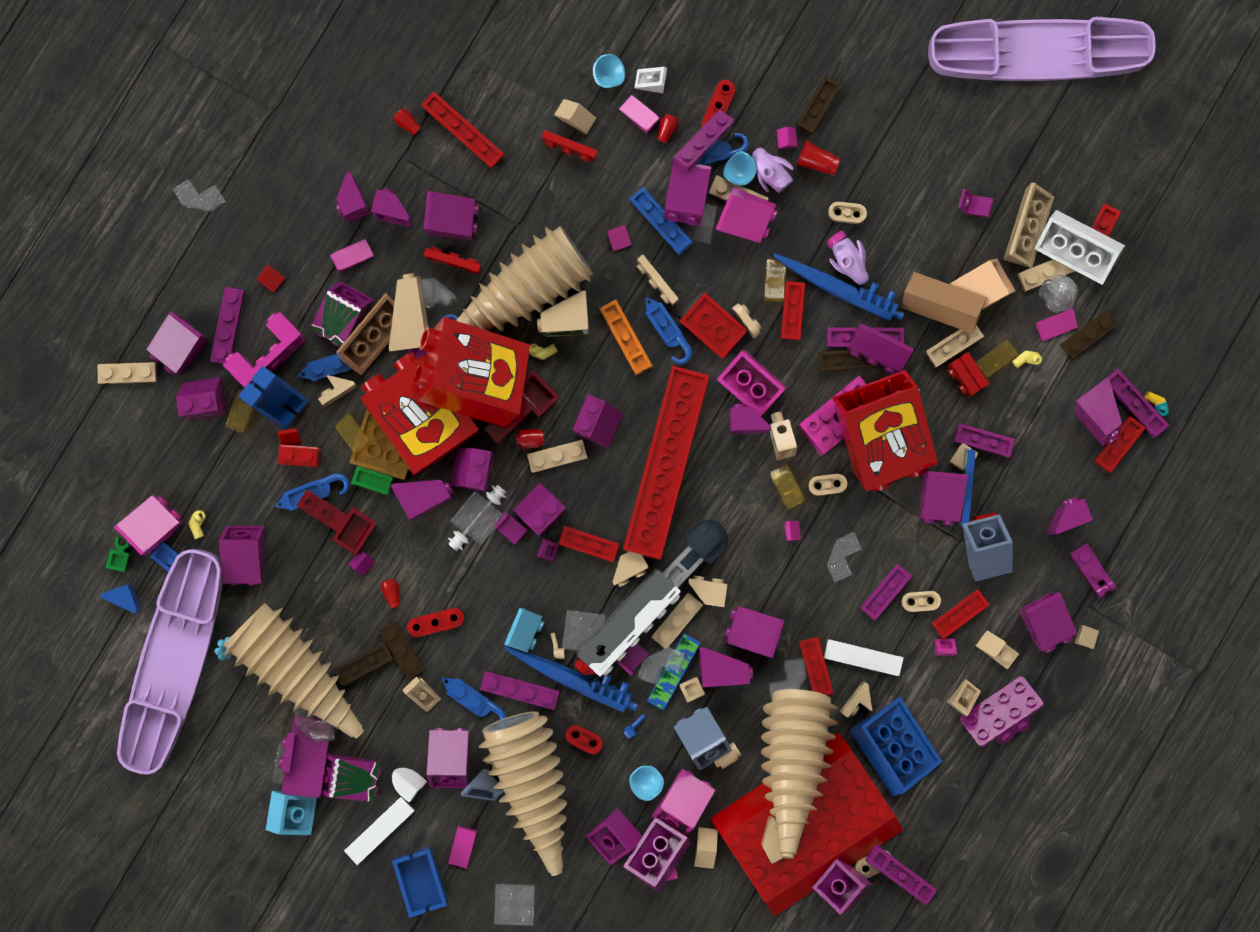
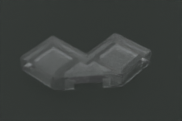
[173,179,226,212]
[826,532,862,582]
[637,647,687,684]
[768,658,807,702]
[294,704,335,742]

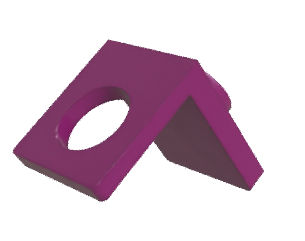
[958,189,994,217]
[494,512,527,544]
[617,643,649,676]

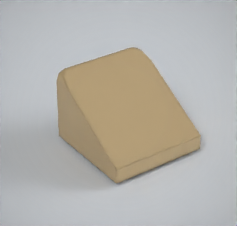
[950,443,978,471]
[1075,625,1099,649]

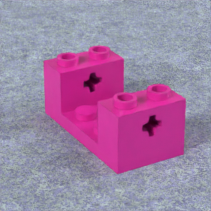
[223,312,307,388]
[797,376,866,456]

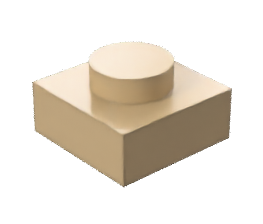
[679,676,705,703]

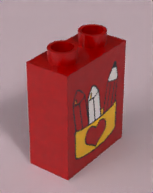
[414,317,530,427]
[361,352,479,477]
[832,370,938,491]

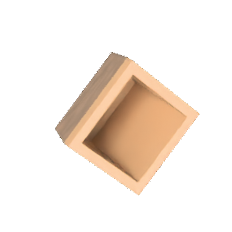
[950,259,1016,309]

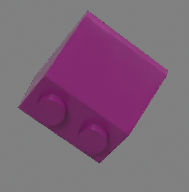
[336,172,370,223]
[371,188,414,228]
[729,404,770,434]
[1047,497,1093,535]
[585,808,642,866]
[812,858,872,915]

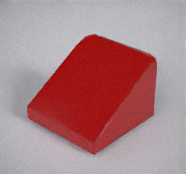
[257,265,285,293]
[277,428,301,445]

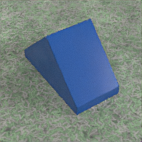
[100,584,141,614]

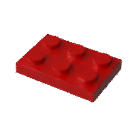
[679,293,748,359]

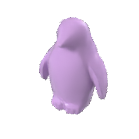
[752,148,794,193]
[829,238,869,285]

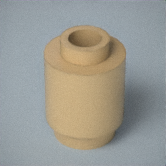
[714,742,741,769]

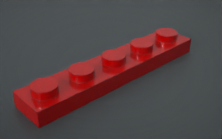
[421,92,505,169]

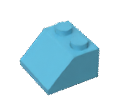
[505,608,544,653]
[266,791,317,835]

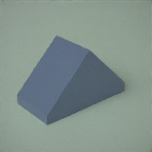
[461,769,504,801]

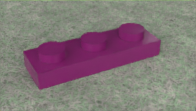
[953,423,1015,458]
[860,564,912,620]

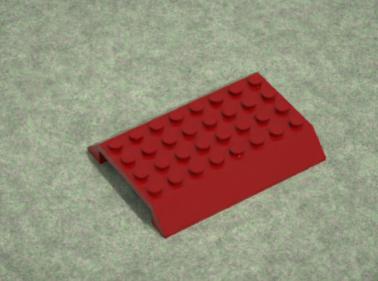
[711,732,903,916]

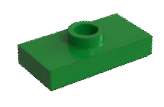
[351,465,394,495]

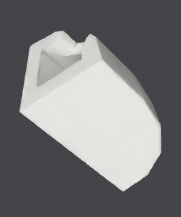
[392,768,427,802]

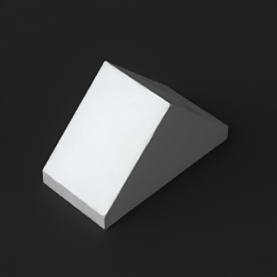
[634,67,667,93]

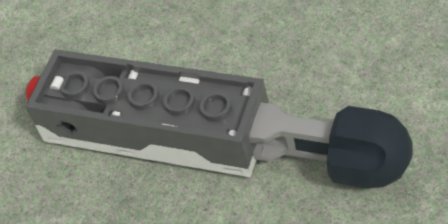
[575,520,728,676]

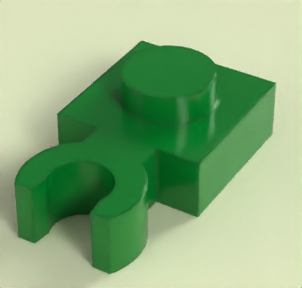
[106,537,131,572]

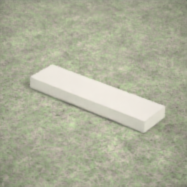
[824,639,903,676]
[344,796,415,865]

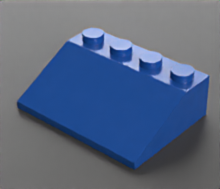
[850,697,942,796]

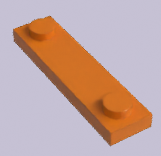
[599,300,653,375]

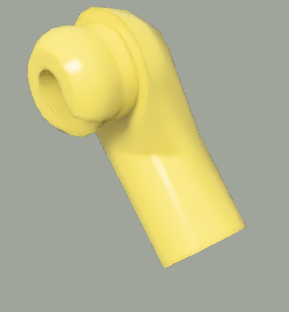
[529,344,558,360]
[1012,351,1042,369]
[189,510,206,540]

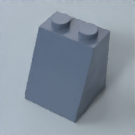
[962,514,1013,582]
[674,707,733,771]

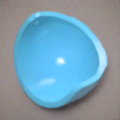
[593,54,625,88]
[723,151,757,185]
[629,766,664,801]

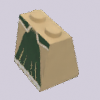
[537,291,589,337]

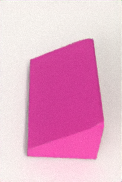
[1035,309,1078,341]

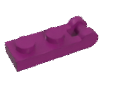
[1069,543,1116,599]

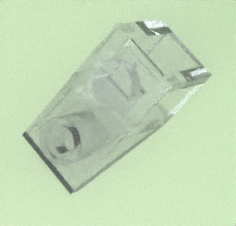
[421,278,457,308]

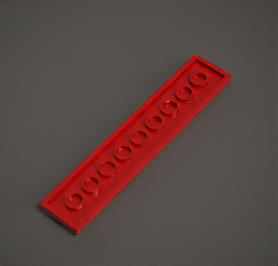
[623,365,709,560]

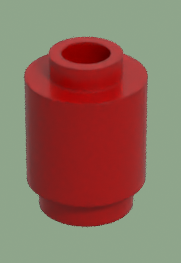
[516,429,544,449]

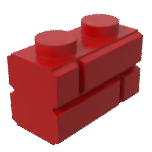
[947,352,990,397]
[278,445,321,468]

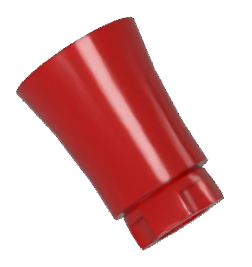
[797,140,840,175]

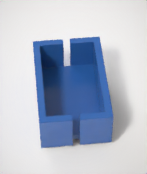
[238,366,309,430]
[392,846,449,918]

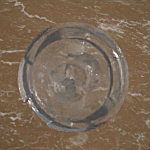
[1039,275,1078,313]

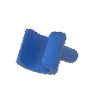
[624,714,646,738]

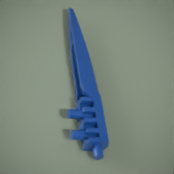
[774,253,904,321]
[505,646,638,712]

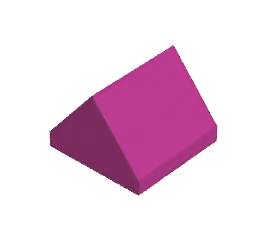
[777,127,797,149]
[935,639,957,656]

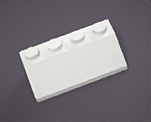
[1034,210,1125,285]

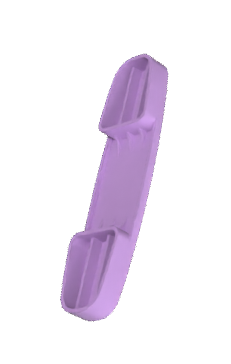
[928,17,1156,81]
[117,549,223,774]

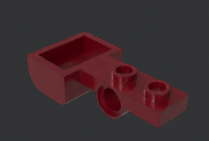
[484,370,560,444]
[296,489,377,555]

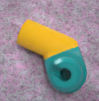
[1144,391,1169,416]

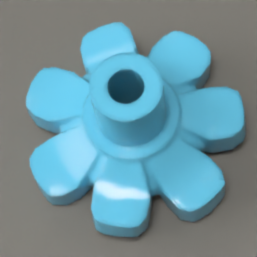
[215,637,232,661]

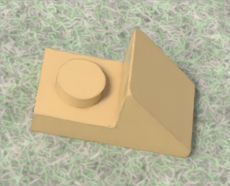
[318,375,358,407]
[975,630,1019,669]
[403,677,441,712]
[840,681,872,717]

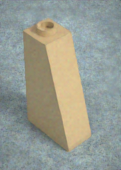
[389,273,428,351]

